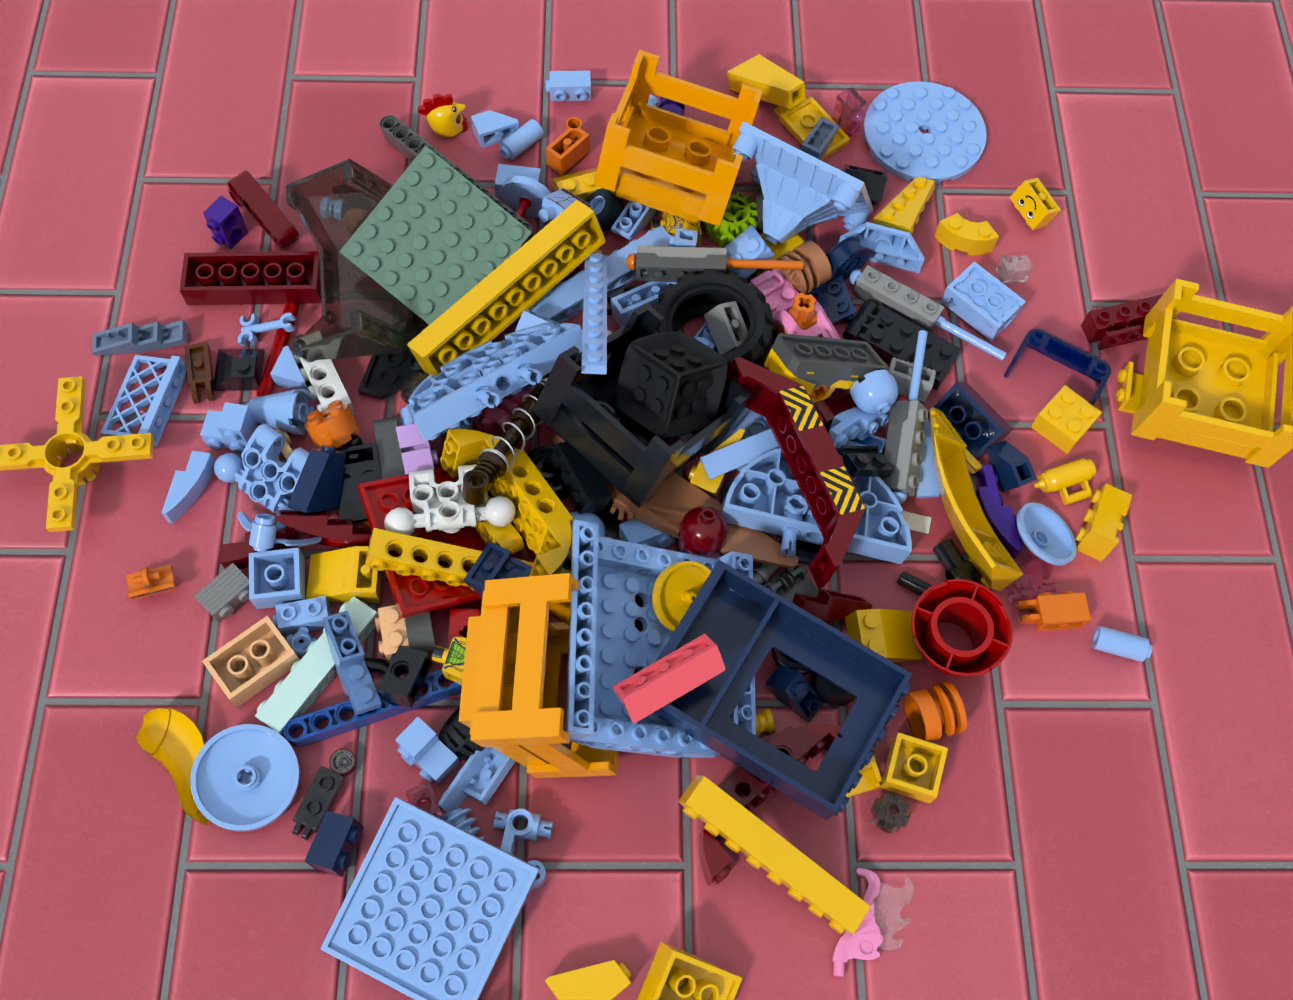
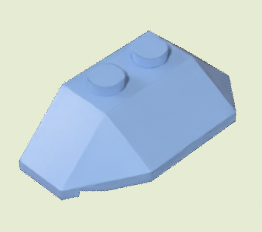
[839,222,925,273]

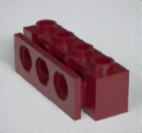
[1081,294,1176,350]

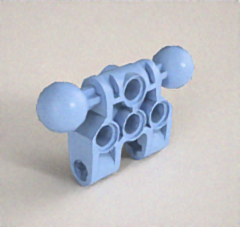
[214,424,309,532]

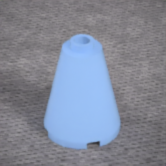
[246,389,315,435]

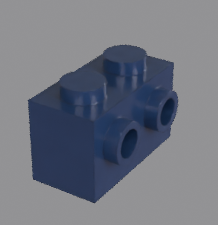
[304,811,364,877]

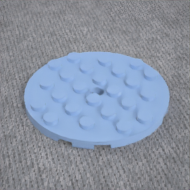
[863,81,987,184]

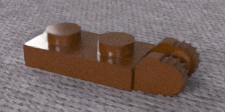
[184,342,215,404]

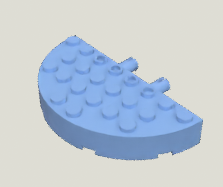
[407,323,582,441]
[719,448,912,567]

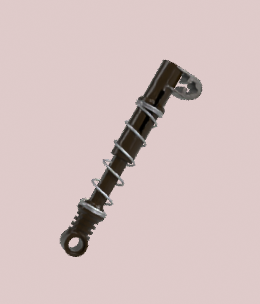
[462,372,588,505]

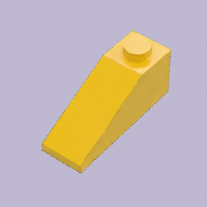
[688,429,746,498]

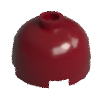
[678,506,728,555]

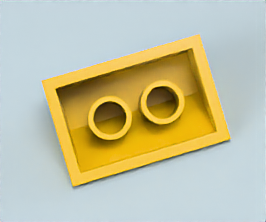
[550,167,622,202]

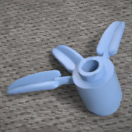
[238,511,323,552]

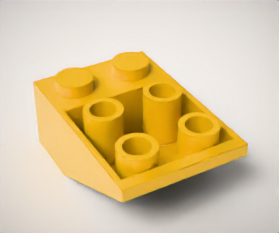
[306,546,383,603]

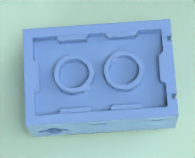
[941,261,1026,342]

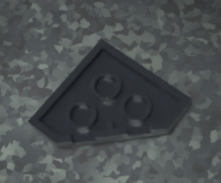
[358,333,428,400]

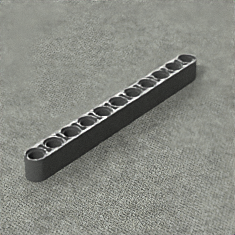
[379,115,534,241]
[373,417,436,654]

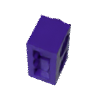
[203,196,248,249]

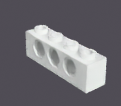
[291,331,355,414]

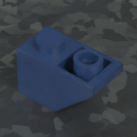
[985,440,1037,491]
[766,665,824,722]

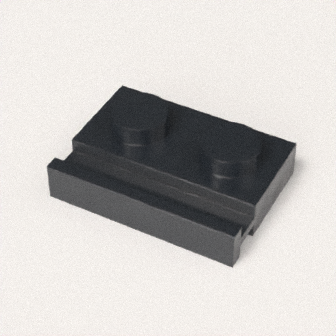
[838,446,894,477]

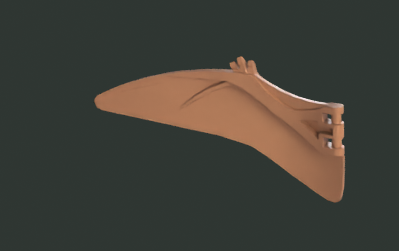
[553,435,798,568]

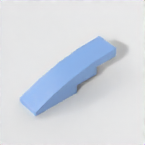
[700,429,780,480]

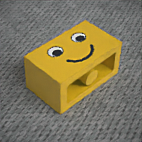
[1009,178,1062,230]

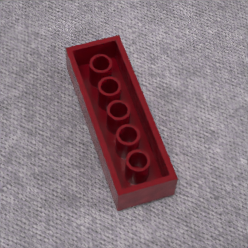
[180,251,324,305]

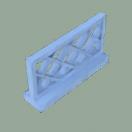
[100,355,187,447]

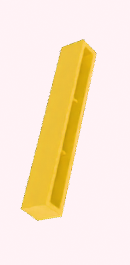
[678,775,871,934]

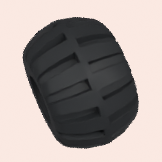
[439,706,485,761]

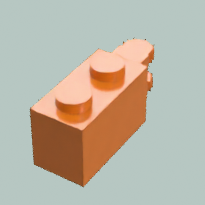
[1015,590,1091,631]

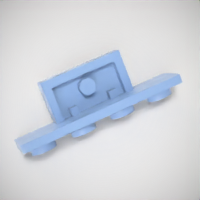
[438,747,515,813]

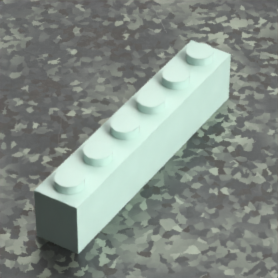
[255,596,379,738]

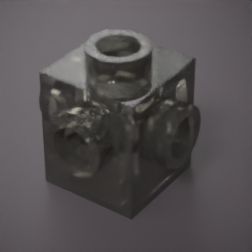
[870,793,911,834]

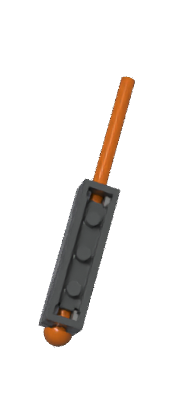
[626,246,803,282]

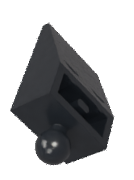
[336,434,382,524]

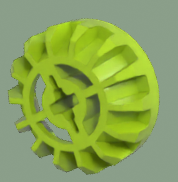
[702,191,759,244]

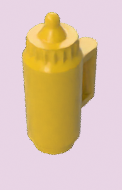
[1034,458,1096,505]

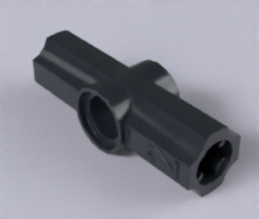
[933,539,980,584]

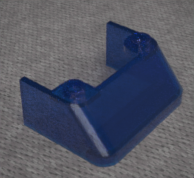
[1004,327,1111,405]

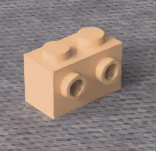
[375,605,409,663]

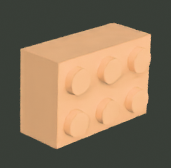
[202,616,299,708]

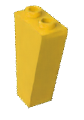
[727,54,806,109]

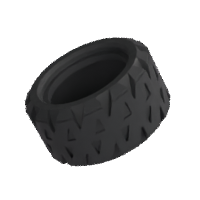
[652,270,773,372]

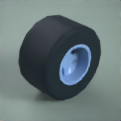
[586,189,624,232]

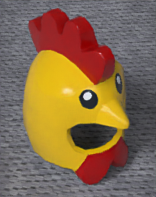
[417,94,468,138]

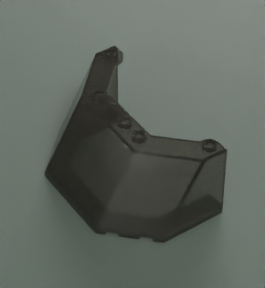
[286,159,429,361]

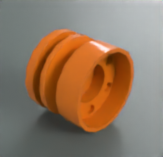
[904,681,967,742]

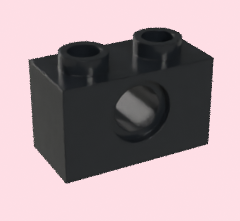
[378,645,432,708]

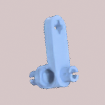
[493,809,554,855]

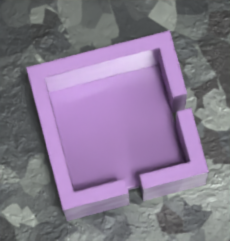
[396,423,440,474]

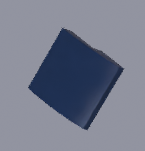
[464,541,532,596]

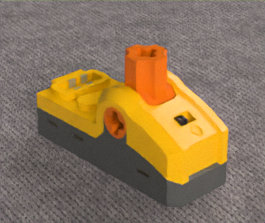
[764,333,889,403]

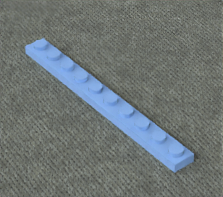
[581,253,607,374]

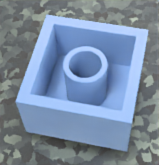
[249,548,306,609]

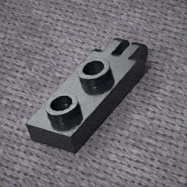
[292,766,346,840]

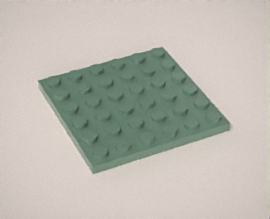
[339,146,533,325]

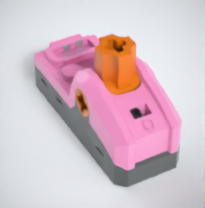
[749,269,840,344]

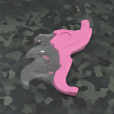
[831,868,914,977]

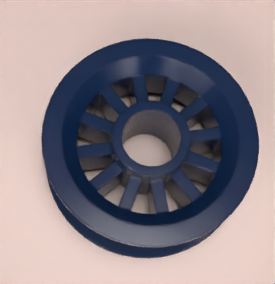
[826,236,870,281]

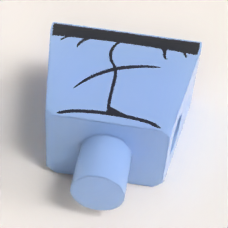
[538,188,593,223]

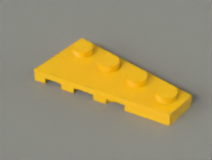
[873,177,935,234]

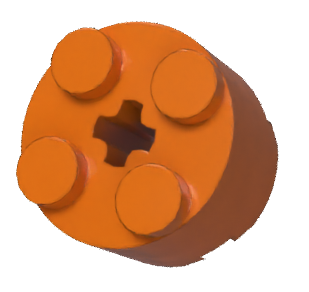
[304,400,361,449]

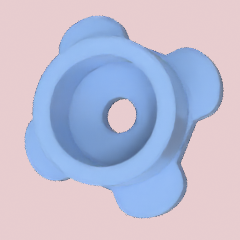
[286,626,316,655]

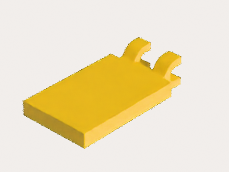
[774,96,850,161]

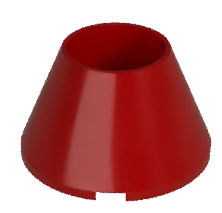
[911,579,1013,677]

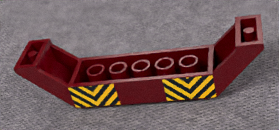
[724,357,866,589]

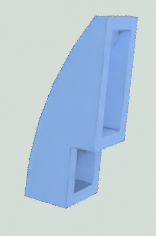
[161,451,215,523]

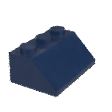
[928,381,1013,461]

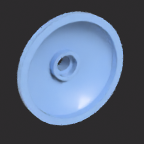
[1017,503,1077,566]

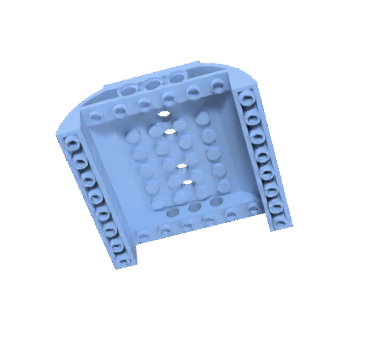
[566,520,756,758]

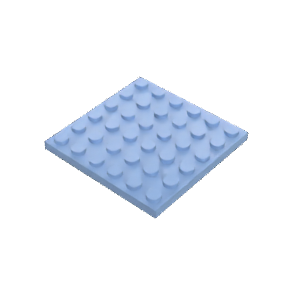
[320,797,540,1000]

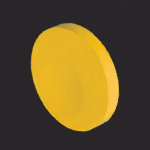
[652,561,711,632]

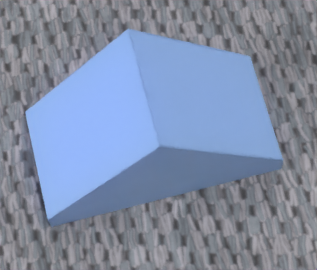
[270,346,309,391]

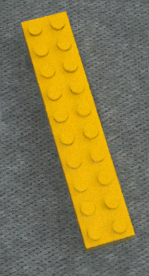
[407,200,606,377]

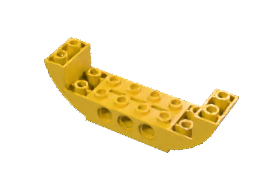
[440,429,573,576]

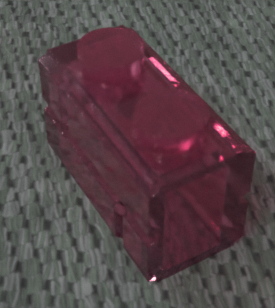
[832,88,867,137]

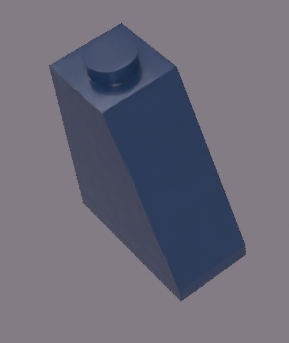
[288,445,346,513]

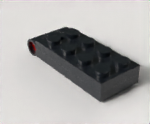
[842,301,961,390]

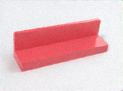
[612,634,726,723]

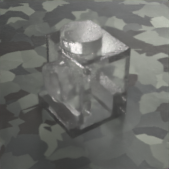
[995,255,1033,285]

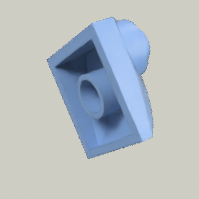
[724,225,775,279]

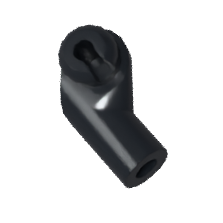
[364,657,389,675]

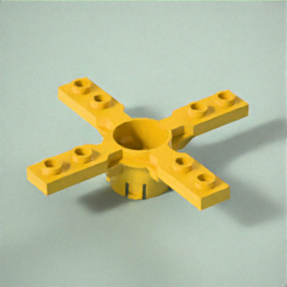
[0,376,154,532]

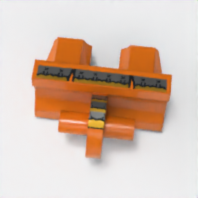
[126,564,176,600]

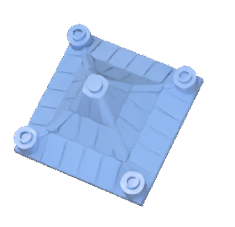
[732,121,874,245]

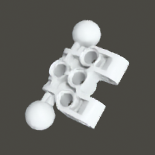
[384,464,516,535]

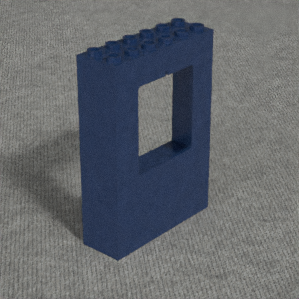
[653,560,912,820]

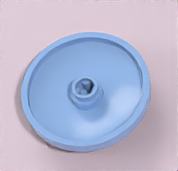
[190,724,300,832]

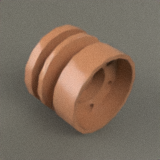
[776,241,832,294]

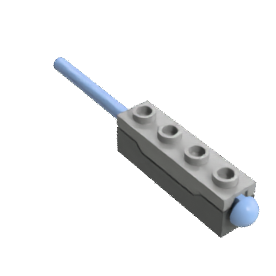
[850,265,1007,361]
[881,330,928,504]

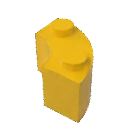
[934,213,999,256]

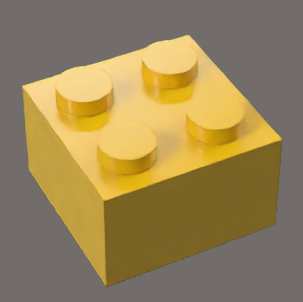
[1031,385,1102,454]
[880,732,948,804]

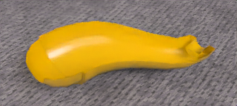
[135,707,210,825]

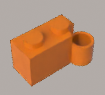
[545,117,590,176]

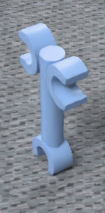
[238,313,296,347]

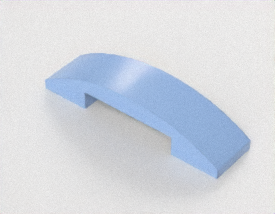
[915,420,940,498]

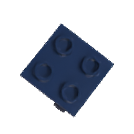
[805,276,857,324]

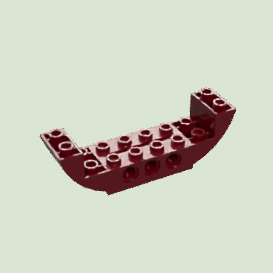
[699,723,842,885]

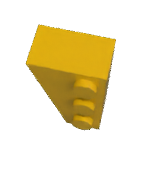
[1075,483,1132,562]

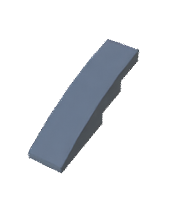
[801,117,839,160]
[92,320,188,355]

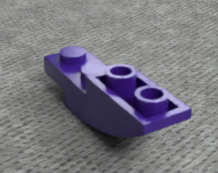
[976,464,1023,559]

